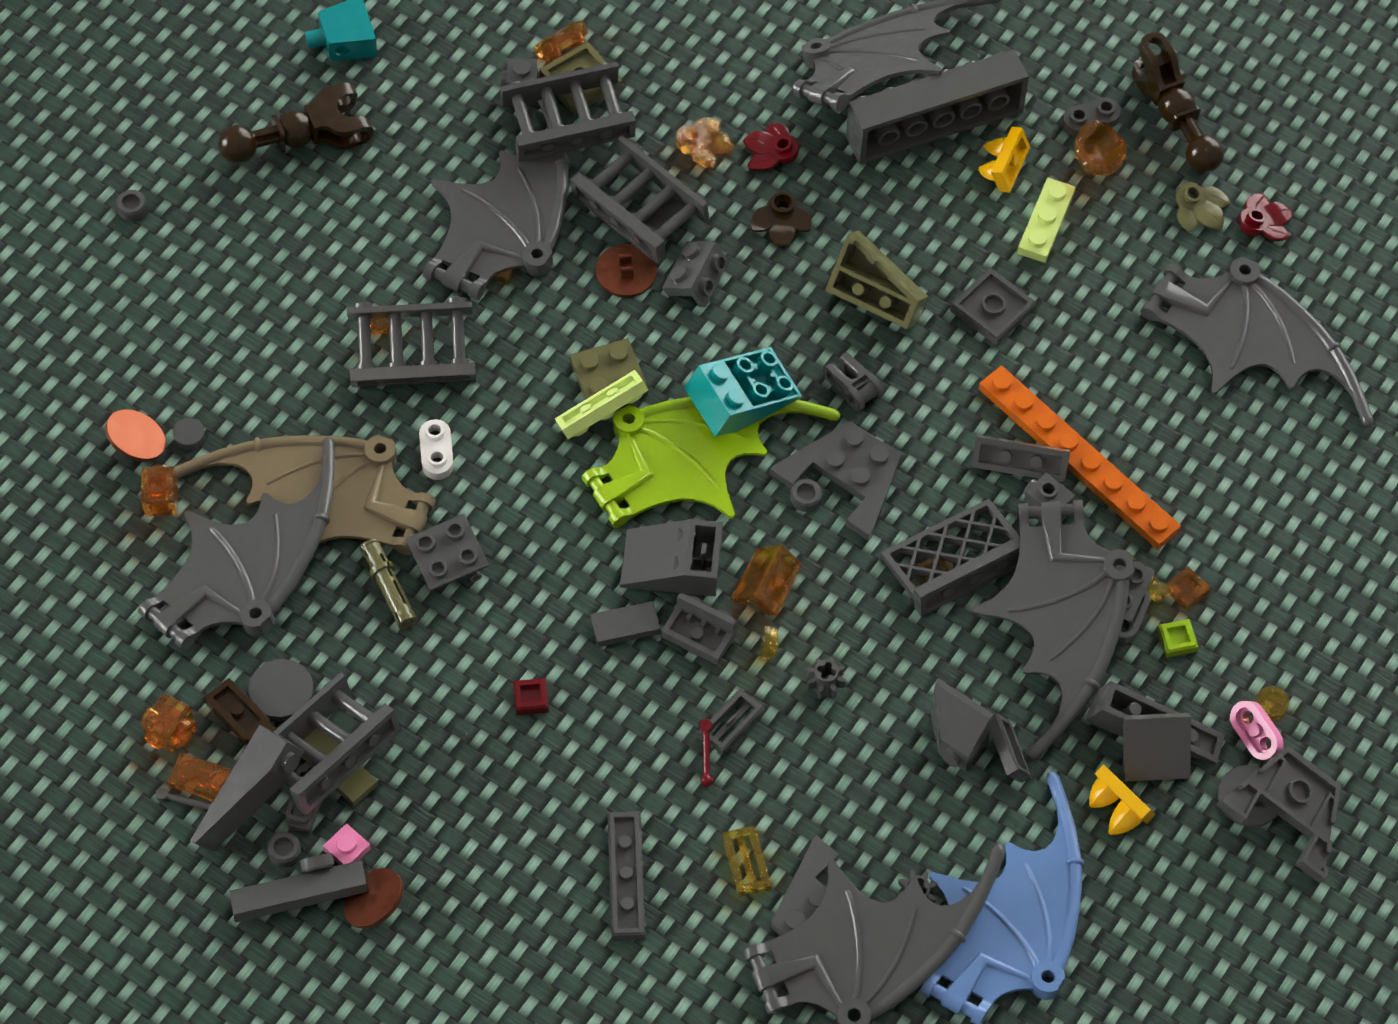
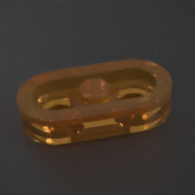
[533,21,588,62]

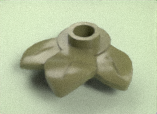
[1176,182,1230,233]

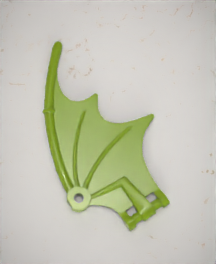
[582,397,841,528]

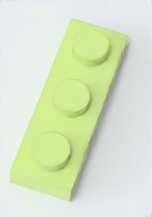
[1017,177,1076,263]
[555,370,649,439]

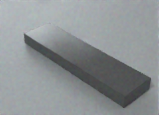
[607,811,646,940]
[229,860,368,923]

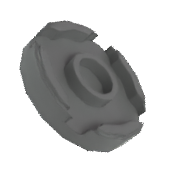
[248,659,314,722]

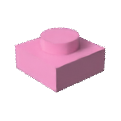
[323,823,371,865]

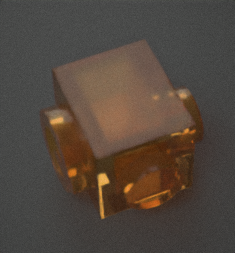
[141,465,178,517]
[141,693,196,753]

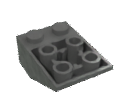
[620,519,723,597]

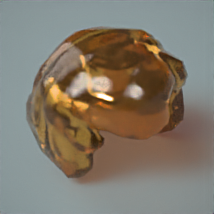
[1074,120,1127,176]

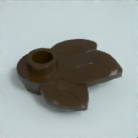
[751,192,812,247]

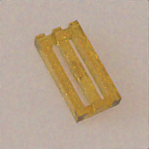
[722,826,772,897]

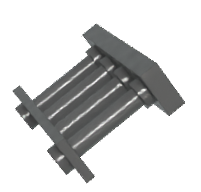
[501,62,636,162]
[570,136,709,265]
[347,297,476,387]
[274,673,401,815]

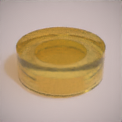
[760,626,778,660]
[1255,686,1289,721]

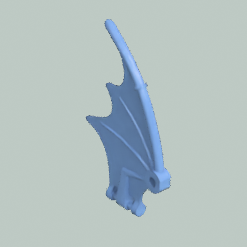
[920,772,1084,1024]

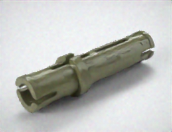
[360,538,417,629]

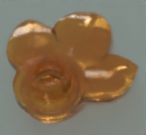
[676,118,734,168]

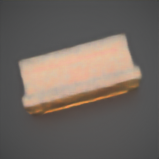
[731,545,802,616]

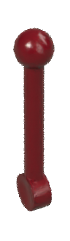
[699,718,713,787]

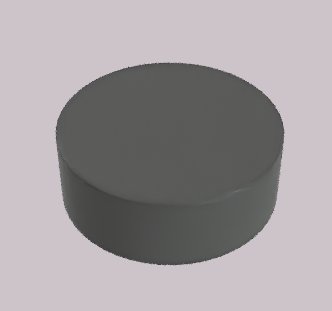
[116,190,148,221]
[173,418,205,450]
[790,479,822,512]
[267,832,302,867]
[299,853,335,873]

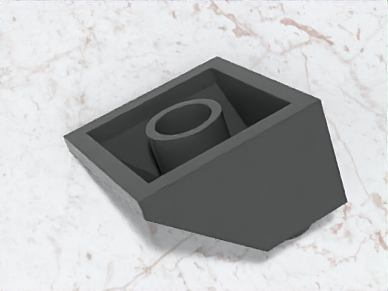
[930,679,993,772]

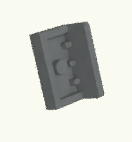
[662,241,729,307]
[661,593,737,665]

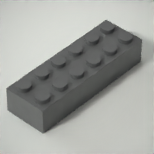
[846,49,1029,164]

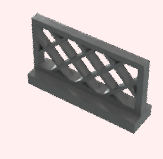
[881,499,1020,616]

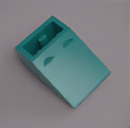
[684,347,802,437]

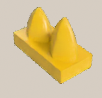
[978,127,1031,193]
[1089,764,1156,835]

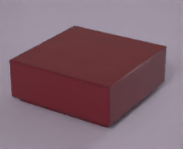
[513,678,549,715]

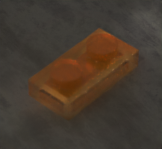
[167,753,232,801]

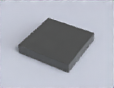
[950,268,1037,346]
[1123,713,1191,782]

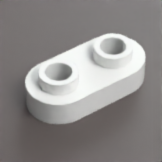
[419,419,454,480]

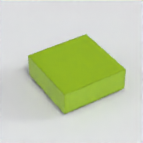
[1157,619,1198,658]

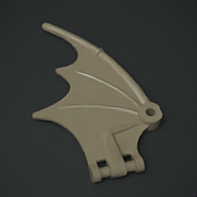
[166,435,436,555]

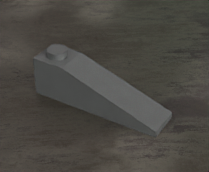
[1086,681,1225,765]
[190,724,305,852]

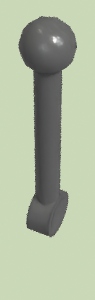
[155,787,212,810]

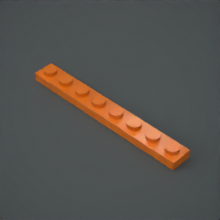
[979,365,1181,550]

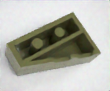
[825,230,929,329]

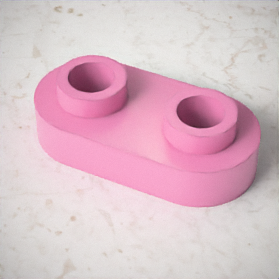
[1230,701,1283,760]

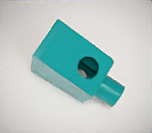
[304,0,378,61]

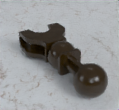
[1132,32,1224,173]
[218,83,374,164]

